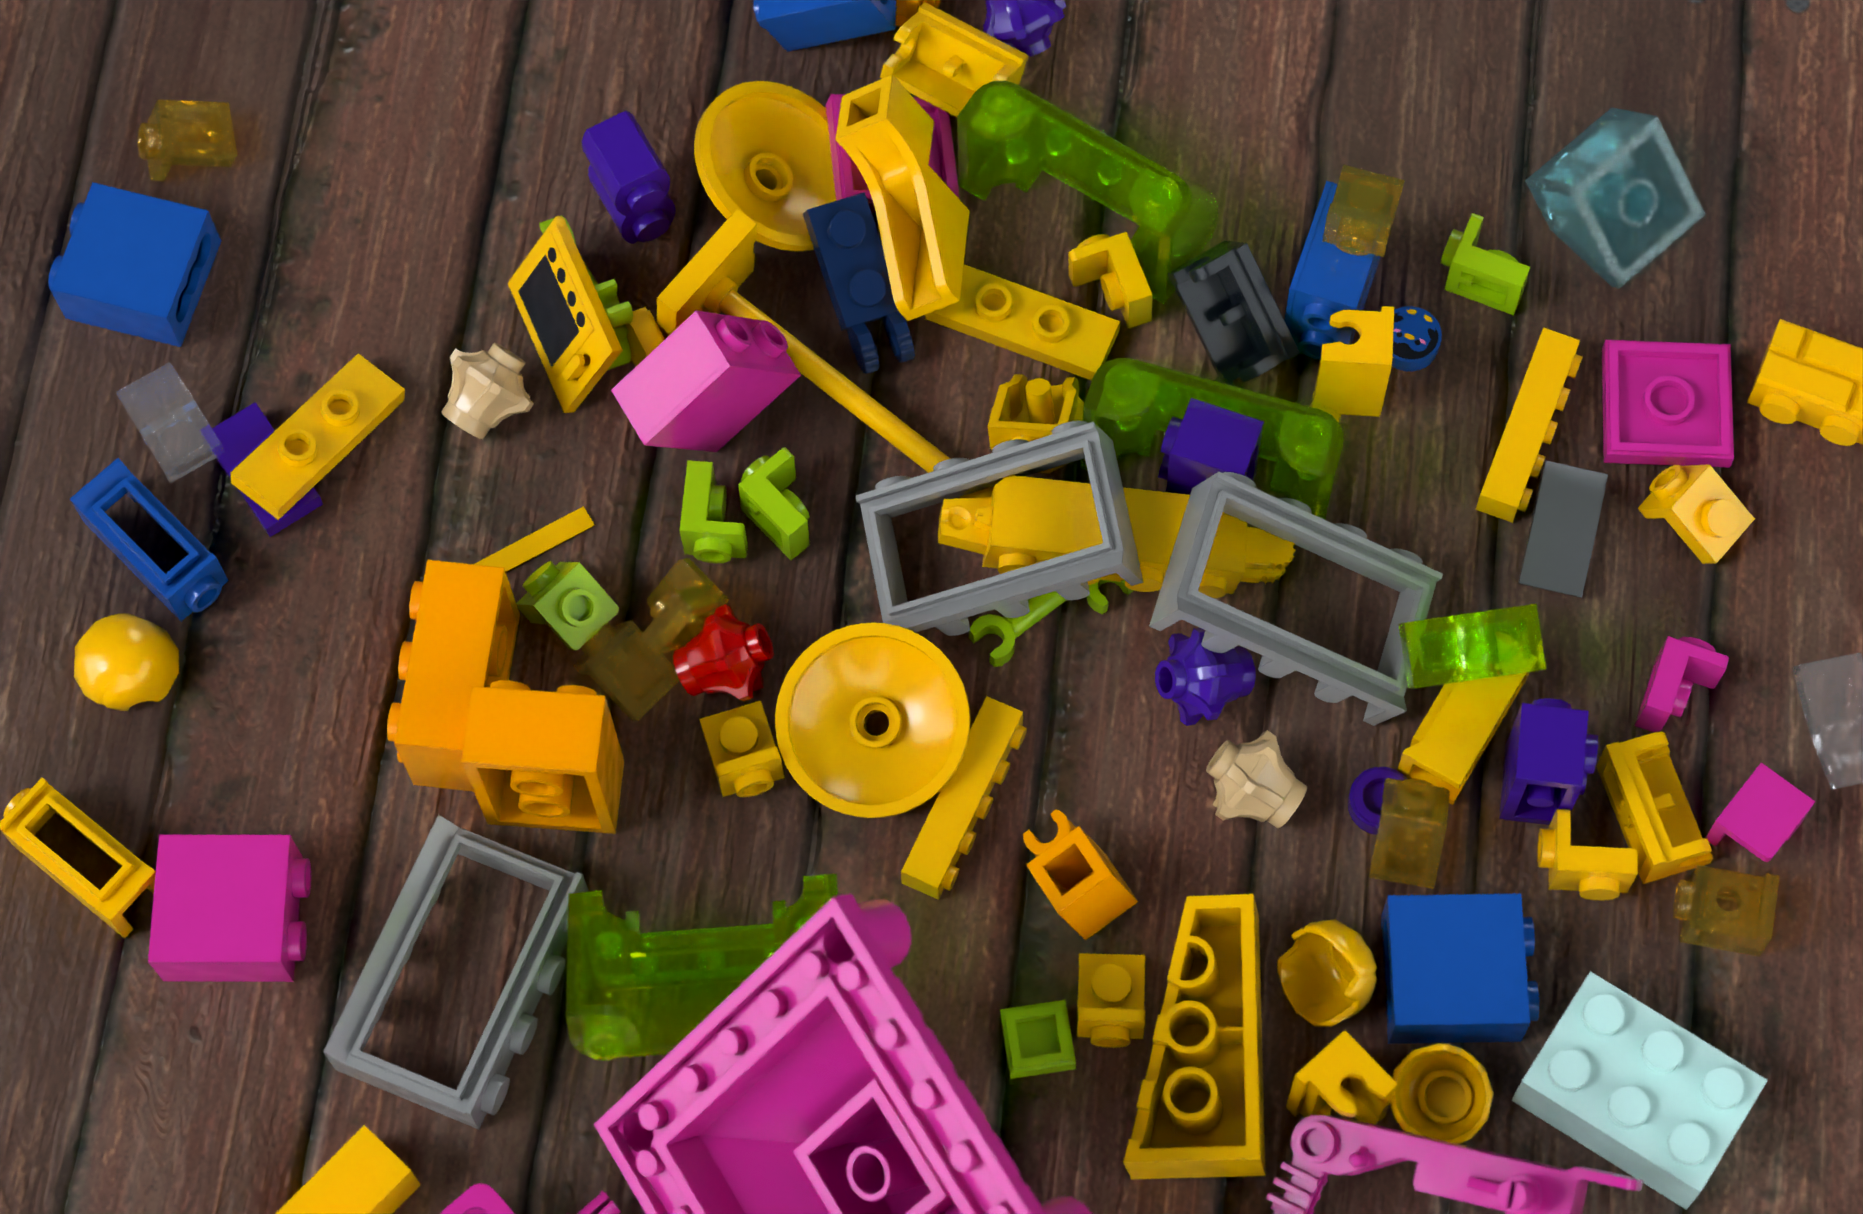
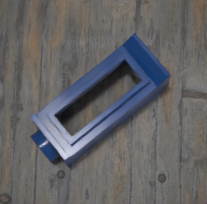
[70,458,229,622]

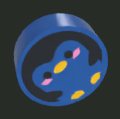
[1392,306,1442,371]

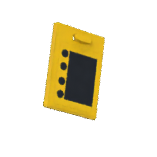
[508,216,623,413]

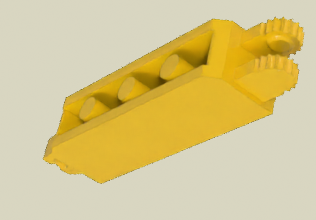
[938,475,1296,599]

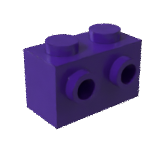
[1499,698,1598,825]

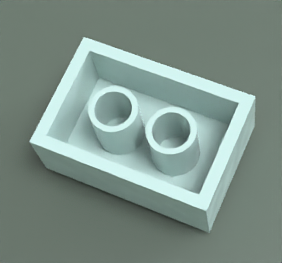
[1511,971,1768,1210]

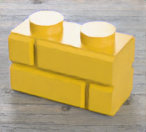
[1747,319,1863,446]

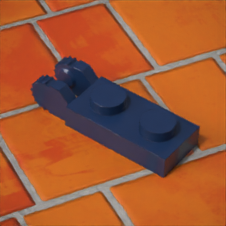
[802,192,915,374]

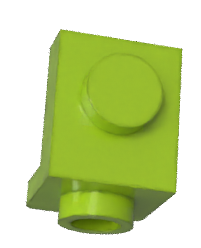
[516,561,619,650]

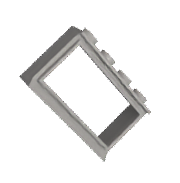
[855,421,1143,636]
[1149,472,1443,726]
[323,814,593,1130]

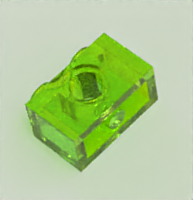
[1398,604,1546,688]

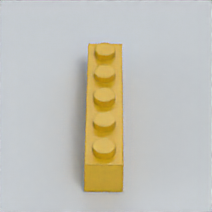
[1475,327,1583,523]
[901,696,1027,900]

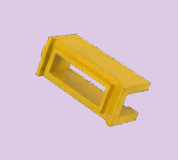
[1397,627,1535,805]
[0,777,156,939]

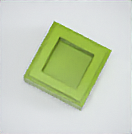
[1000,1000,1076,1079]

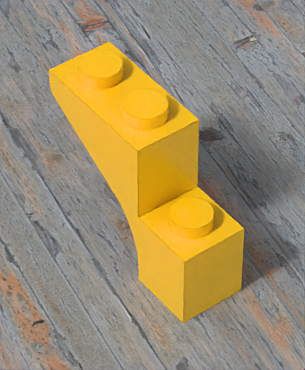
[835,74,970,321]

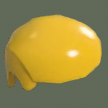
[74,613,179,711]
[1277,919,1377,1027]
[1390,1043,1494,1144]

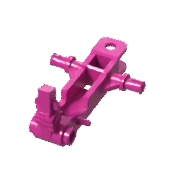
[1266,1115,1643,1214]

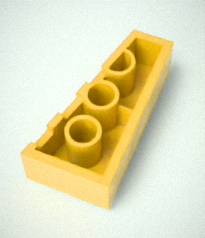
[1123,894,1266,1179]

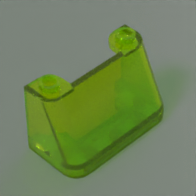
[957,81,1218,305]
[1080,356,1349,520]
[566,874,839,1061]

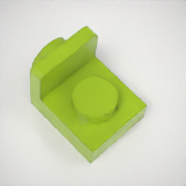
[1440,213,1531,316]
[738,447,810,561]
[679,460,748,564]

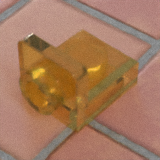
[138,99,237,181]
[1323,164,1405,257]
[640,558,729,656]
[573,620,680,721]
[1369,779,1449,889]

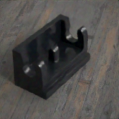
[1167,240,1300,383]

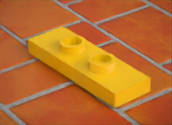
[925,264,1120,382]
[231,353,405,520]

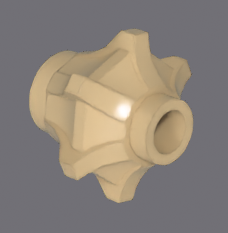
[441,342,534,439]
[1206,730,1307,829]

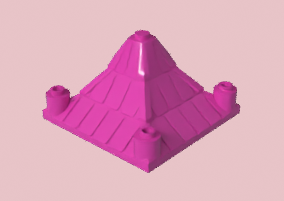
[594,893,1092,1214]

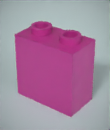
[611,310,801,452]
[148,835,311,982]

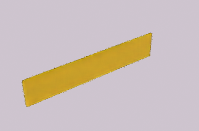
[475,506,595,572]

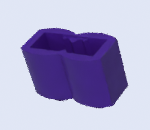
[582,110,676,244]

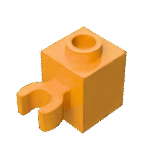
[1023,809,1138,941]

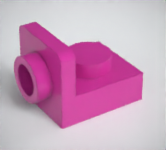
[1634,636,1729,733]

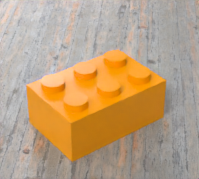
[387,560,520,792]
[461,680,624,834]

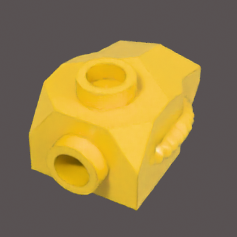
[988,374,1087,473]

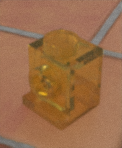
[1673,865,1780,957]

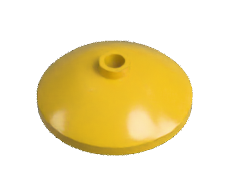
[694,81,836,251]
[775,622,970,818]

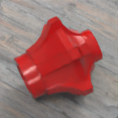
[673,604,774,702]

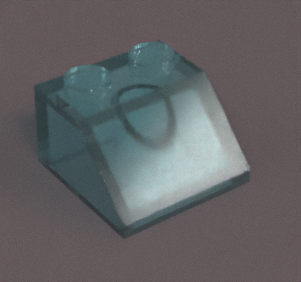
[1525,107,1706,289]

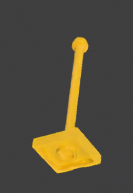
[657,208,994,498]

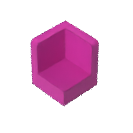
[1705,762,1816,862]

